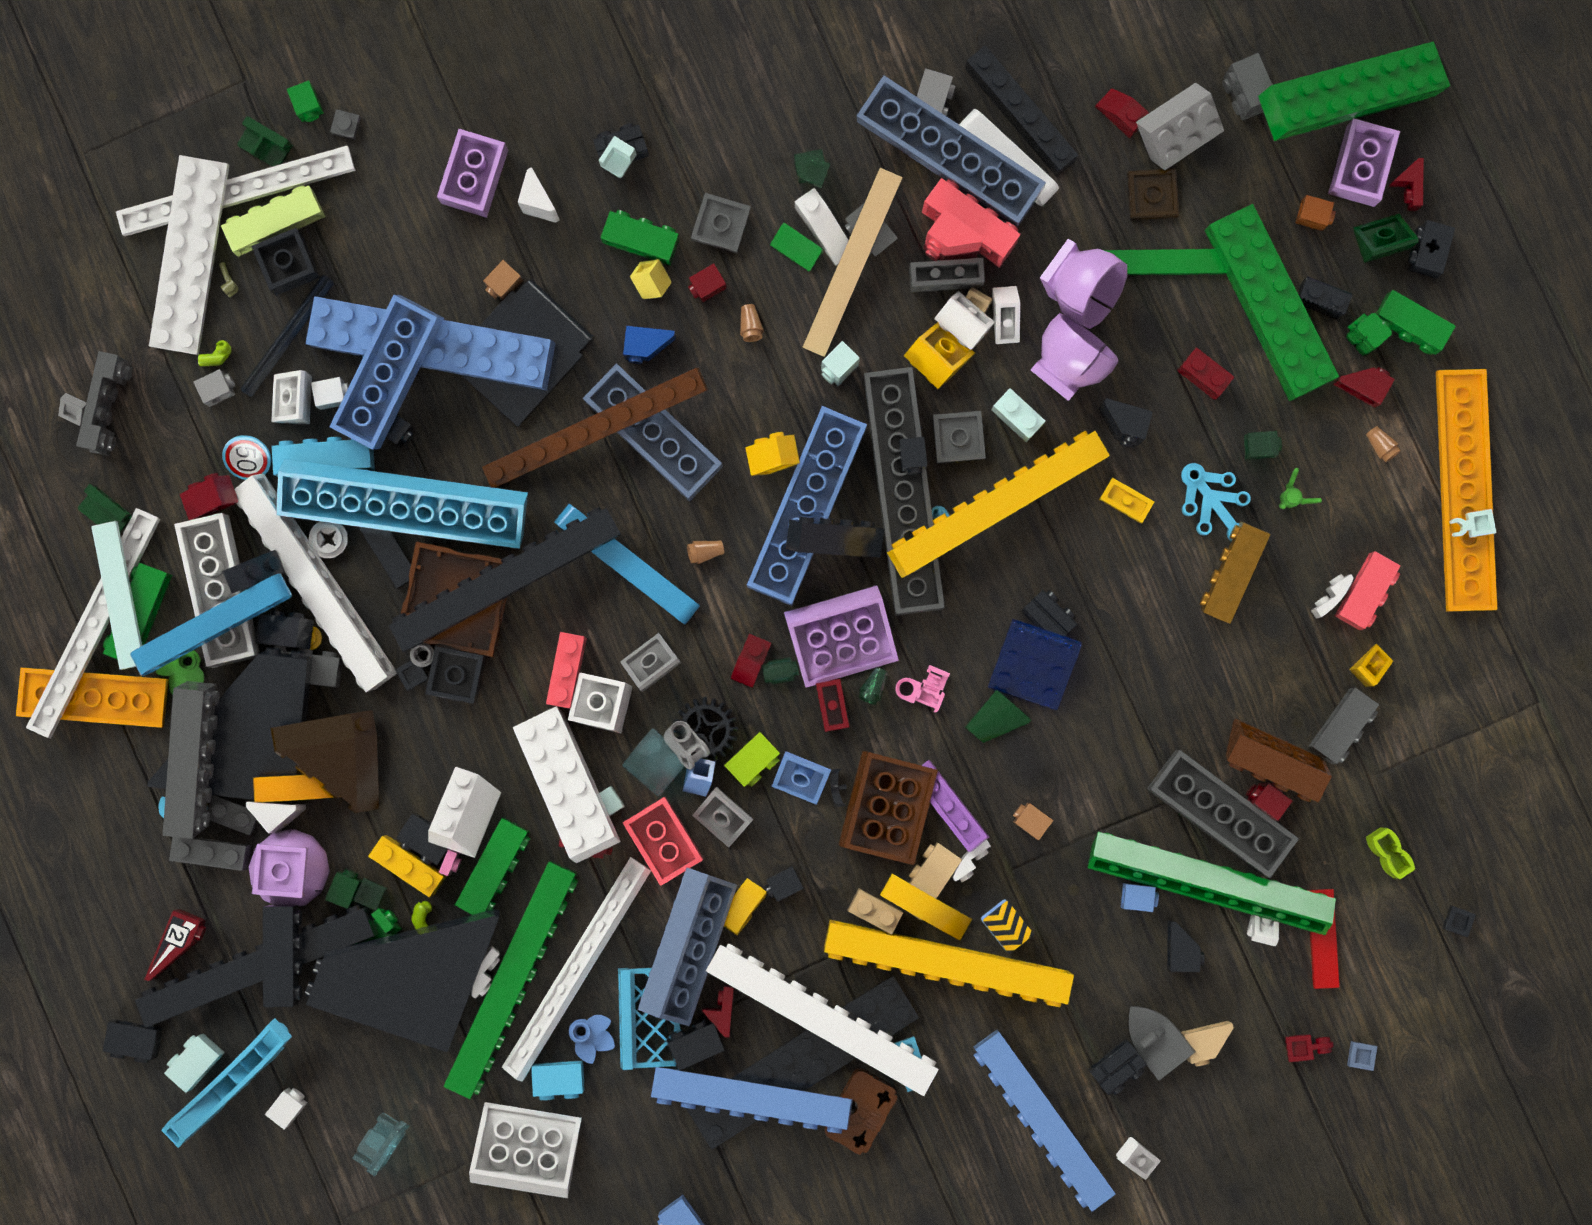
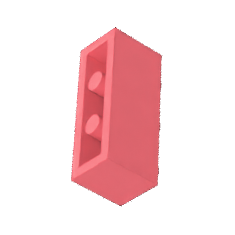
[1335,551,1400,630]
[546,632,587,709]

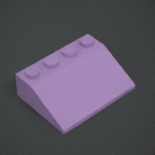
[784,586,899,687]

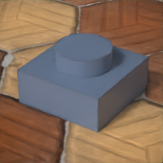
[1347,1041,1377,1071]

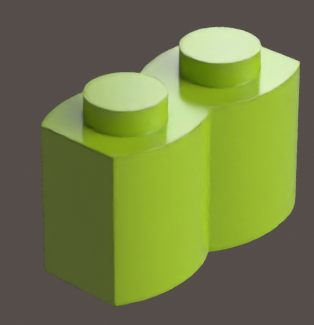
[1366,827,1415,879]

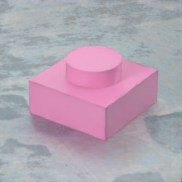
[439,849,462,876]

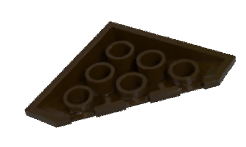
[270,710,379,813]

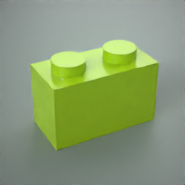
[724,732,780,787]

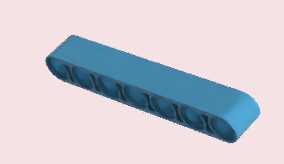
[554,504,700,625]
[130,573,292,676]

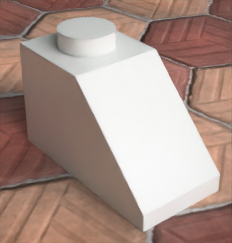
[992,286,1020,344]

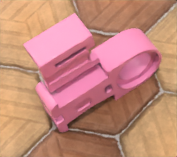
[895,665,950,712]

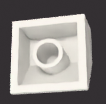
[568,672,633,733]

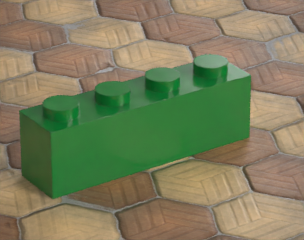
[103,563,173,659]
[455,818,531,915]

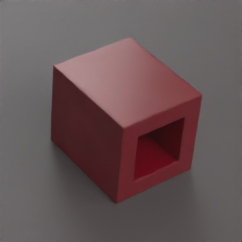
[688,263,727,303]

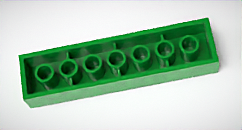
[1258,41,1450,141]
[1204,204,1339,402]

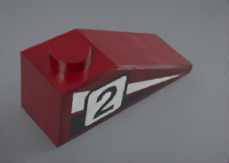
[144,909,206,981]

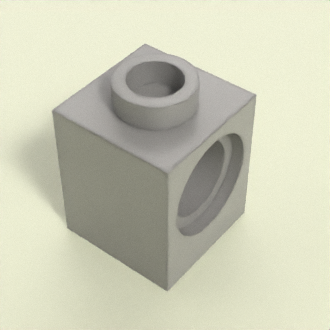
[194,369,235,407]

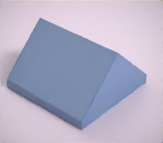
[772,751,831,805]

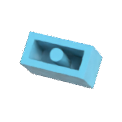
[532,1061,585,1100]

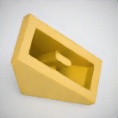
[1349,644,1393,687]

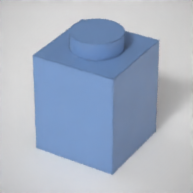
[683,758,715,797]
[1121,883,1159,912]

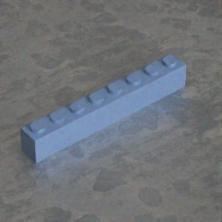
[973,1030,1115,1211]
[651,1067,853,1134]

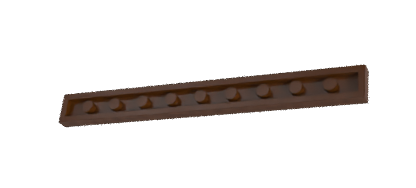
[482,368,708,488]

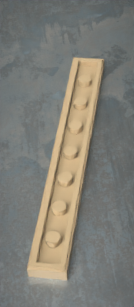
[803,168,902,357]

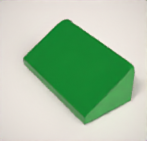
[770,223,823,272]

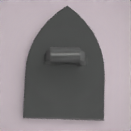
[1129,1006,1196,1080]

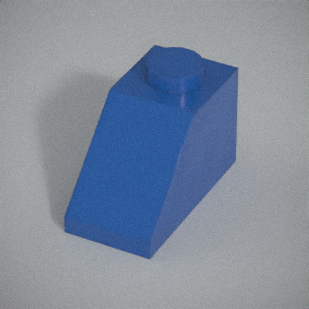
[623,326,676,364]

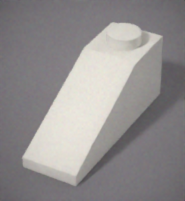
[795,188,849,266]

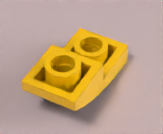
[724,878,767,935]

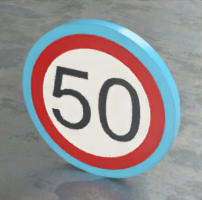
[222,435,271,480]

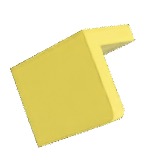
[630,259,671,299]

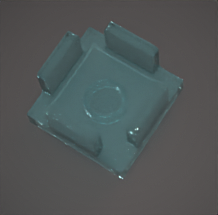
[352,1112,410,1176]

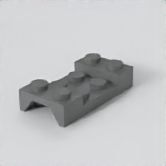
[76,351,133,456]

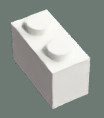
[934,291,995,350]

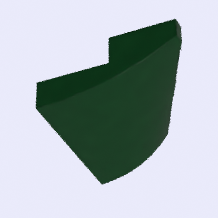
[964,690,1031,743]

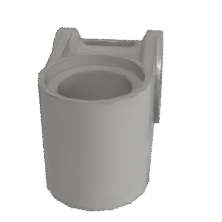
[664,721,710,769]

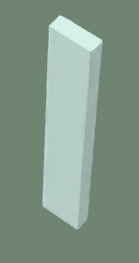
[91,521,142,670]

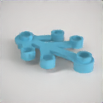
[1181,463,1251,542]

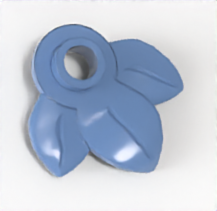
[569,1015,615,1064]

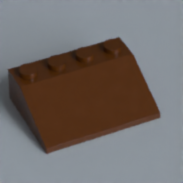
[1226,718,1332,802]
[839,751,938,865]

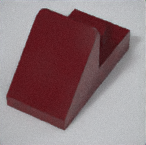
[1389,158,1424,211]
[730,634,772,688]
[702,985,734,1037]

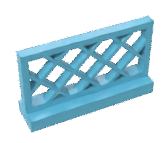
[618,968,680,1070]

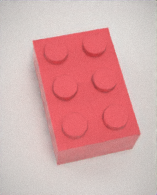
[623,797,704,886]

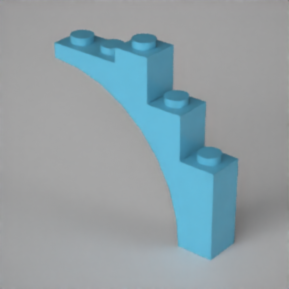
[162,1019,292,1148]

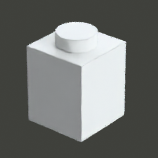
[311,377,349,410]
[265,1087,308,1130]

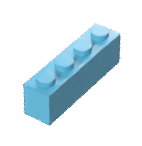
[272,437,375,477]

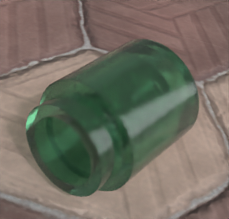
[762,657,799,685]

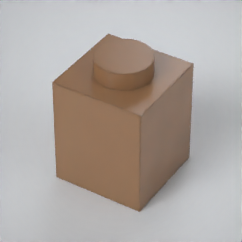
[483,260,523,301]
[1013,803,1053,840]

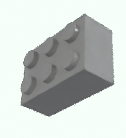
[1136,83,1224,170]

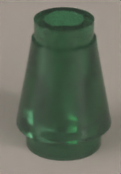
[858,667,888,705]

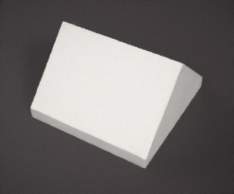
[518,167,559,223]
[271,370,312,424]
[246,801,306,833]

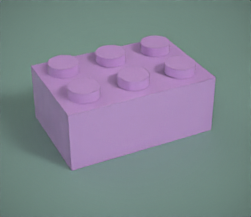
[1328,118,1400,207]
[437,129,508,218]

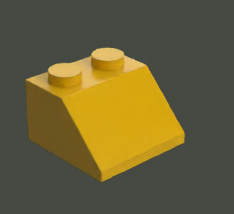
[904,322,975,389]

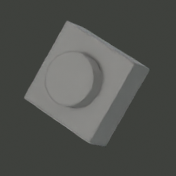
[58,393,86,426]

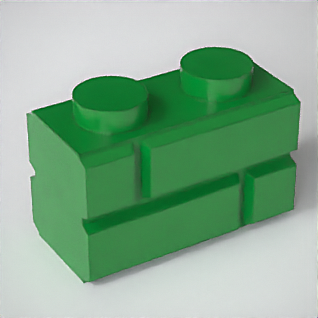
[1346,313,1392,356]

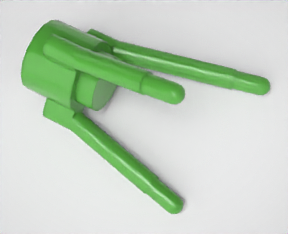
[1279,468,1322,509]

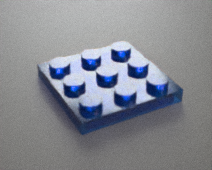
[988,619,1082,710]

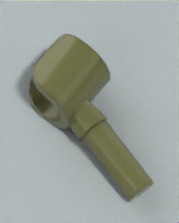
[219,263,239,297]

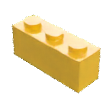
[368,835,447,897]

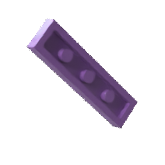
[922,760,989,852]

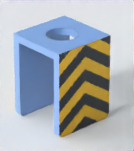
[981,900,1034,954]

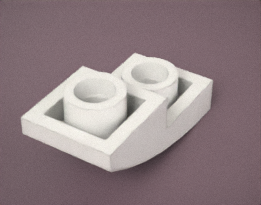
[1311,574,1354,619]
[951,840,991,882]
[471,945,500,999]

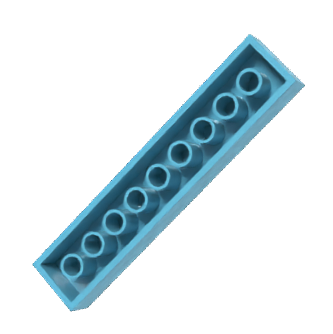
[276,459,528,549]

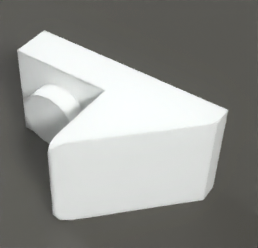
[1247,915,1279,947]
[1116,1137,1161,1180]

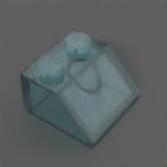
[622,728,685,797]

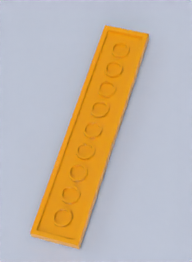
[1436,369,1497,612]

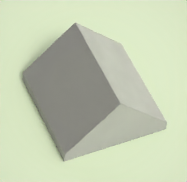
[621,633,681,692]
[692,787,753,848]

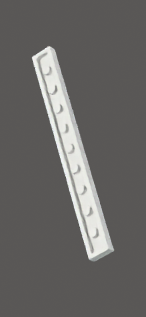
[116,146,356,236]
[26,508,160,739]
[502,857,651,1081]

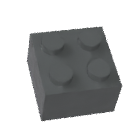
[1222,53,1273,121]

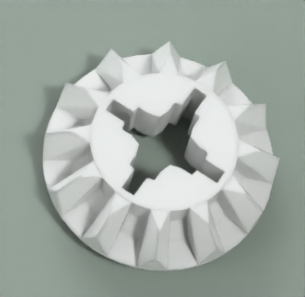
[309,521,348,558]

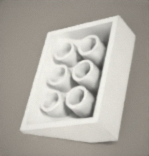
[469,1102,581,1198]

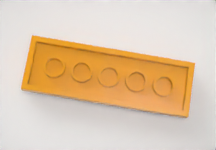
[16,668,169,728]

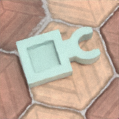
[1449,509,1496,538]

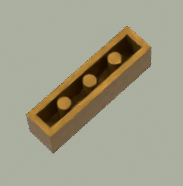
[1200,521,1271,624]

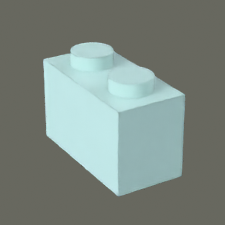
[821,341,860,386]
[991,389,1045,442]
[164,1033,225,1093]

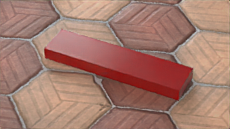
[1307,889,1339,989]

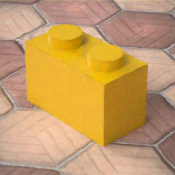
[746,432,800,476]

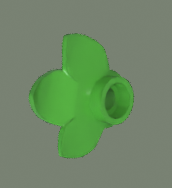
[156,650,204,694]

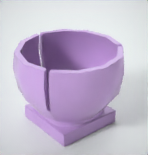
[1040,239,1127,329]
[1031,313,1118,401]
[249,829,330,906]

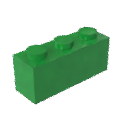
[601,210,679,266]
[1376,290,1456,355]

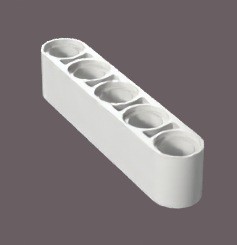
[959,109,1059,206]

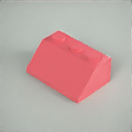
[923,209,985,261]

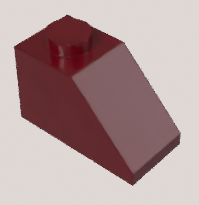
[1095,88,1149,138]
[1333,367,1395,408]

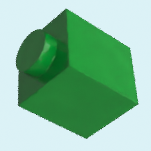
[287,80,324,122]

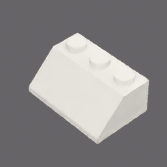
[428,767,501,858]

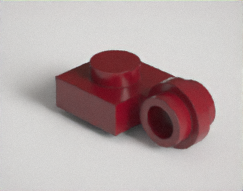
[1285,1034,1334,1062]

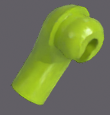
[198,340,231,366]
[411,901,432,929]

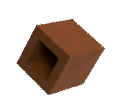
[1295,195,1336,231]

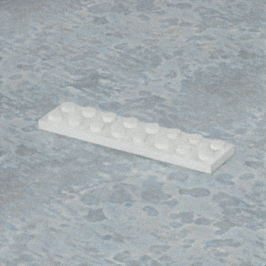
[149,155,229,355]

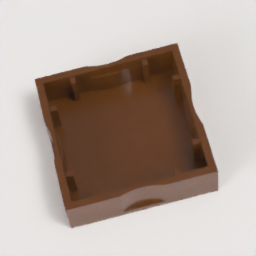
[401,542,507,658]

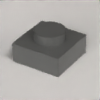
[330,109,361,140]

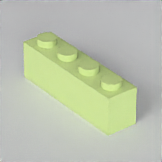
[221,186,325,257]

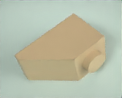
[1181,1021,1233,1066]

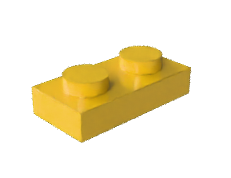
[1099,478,1154,523]

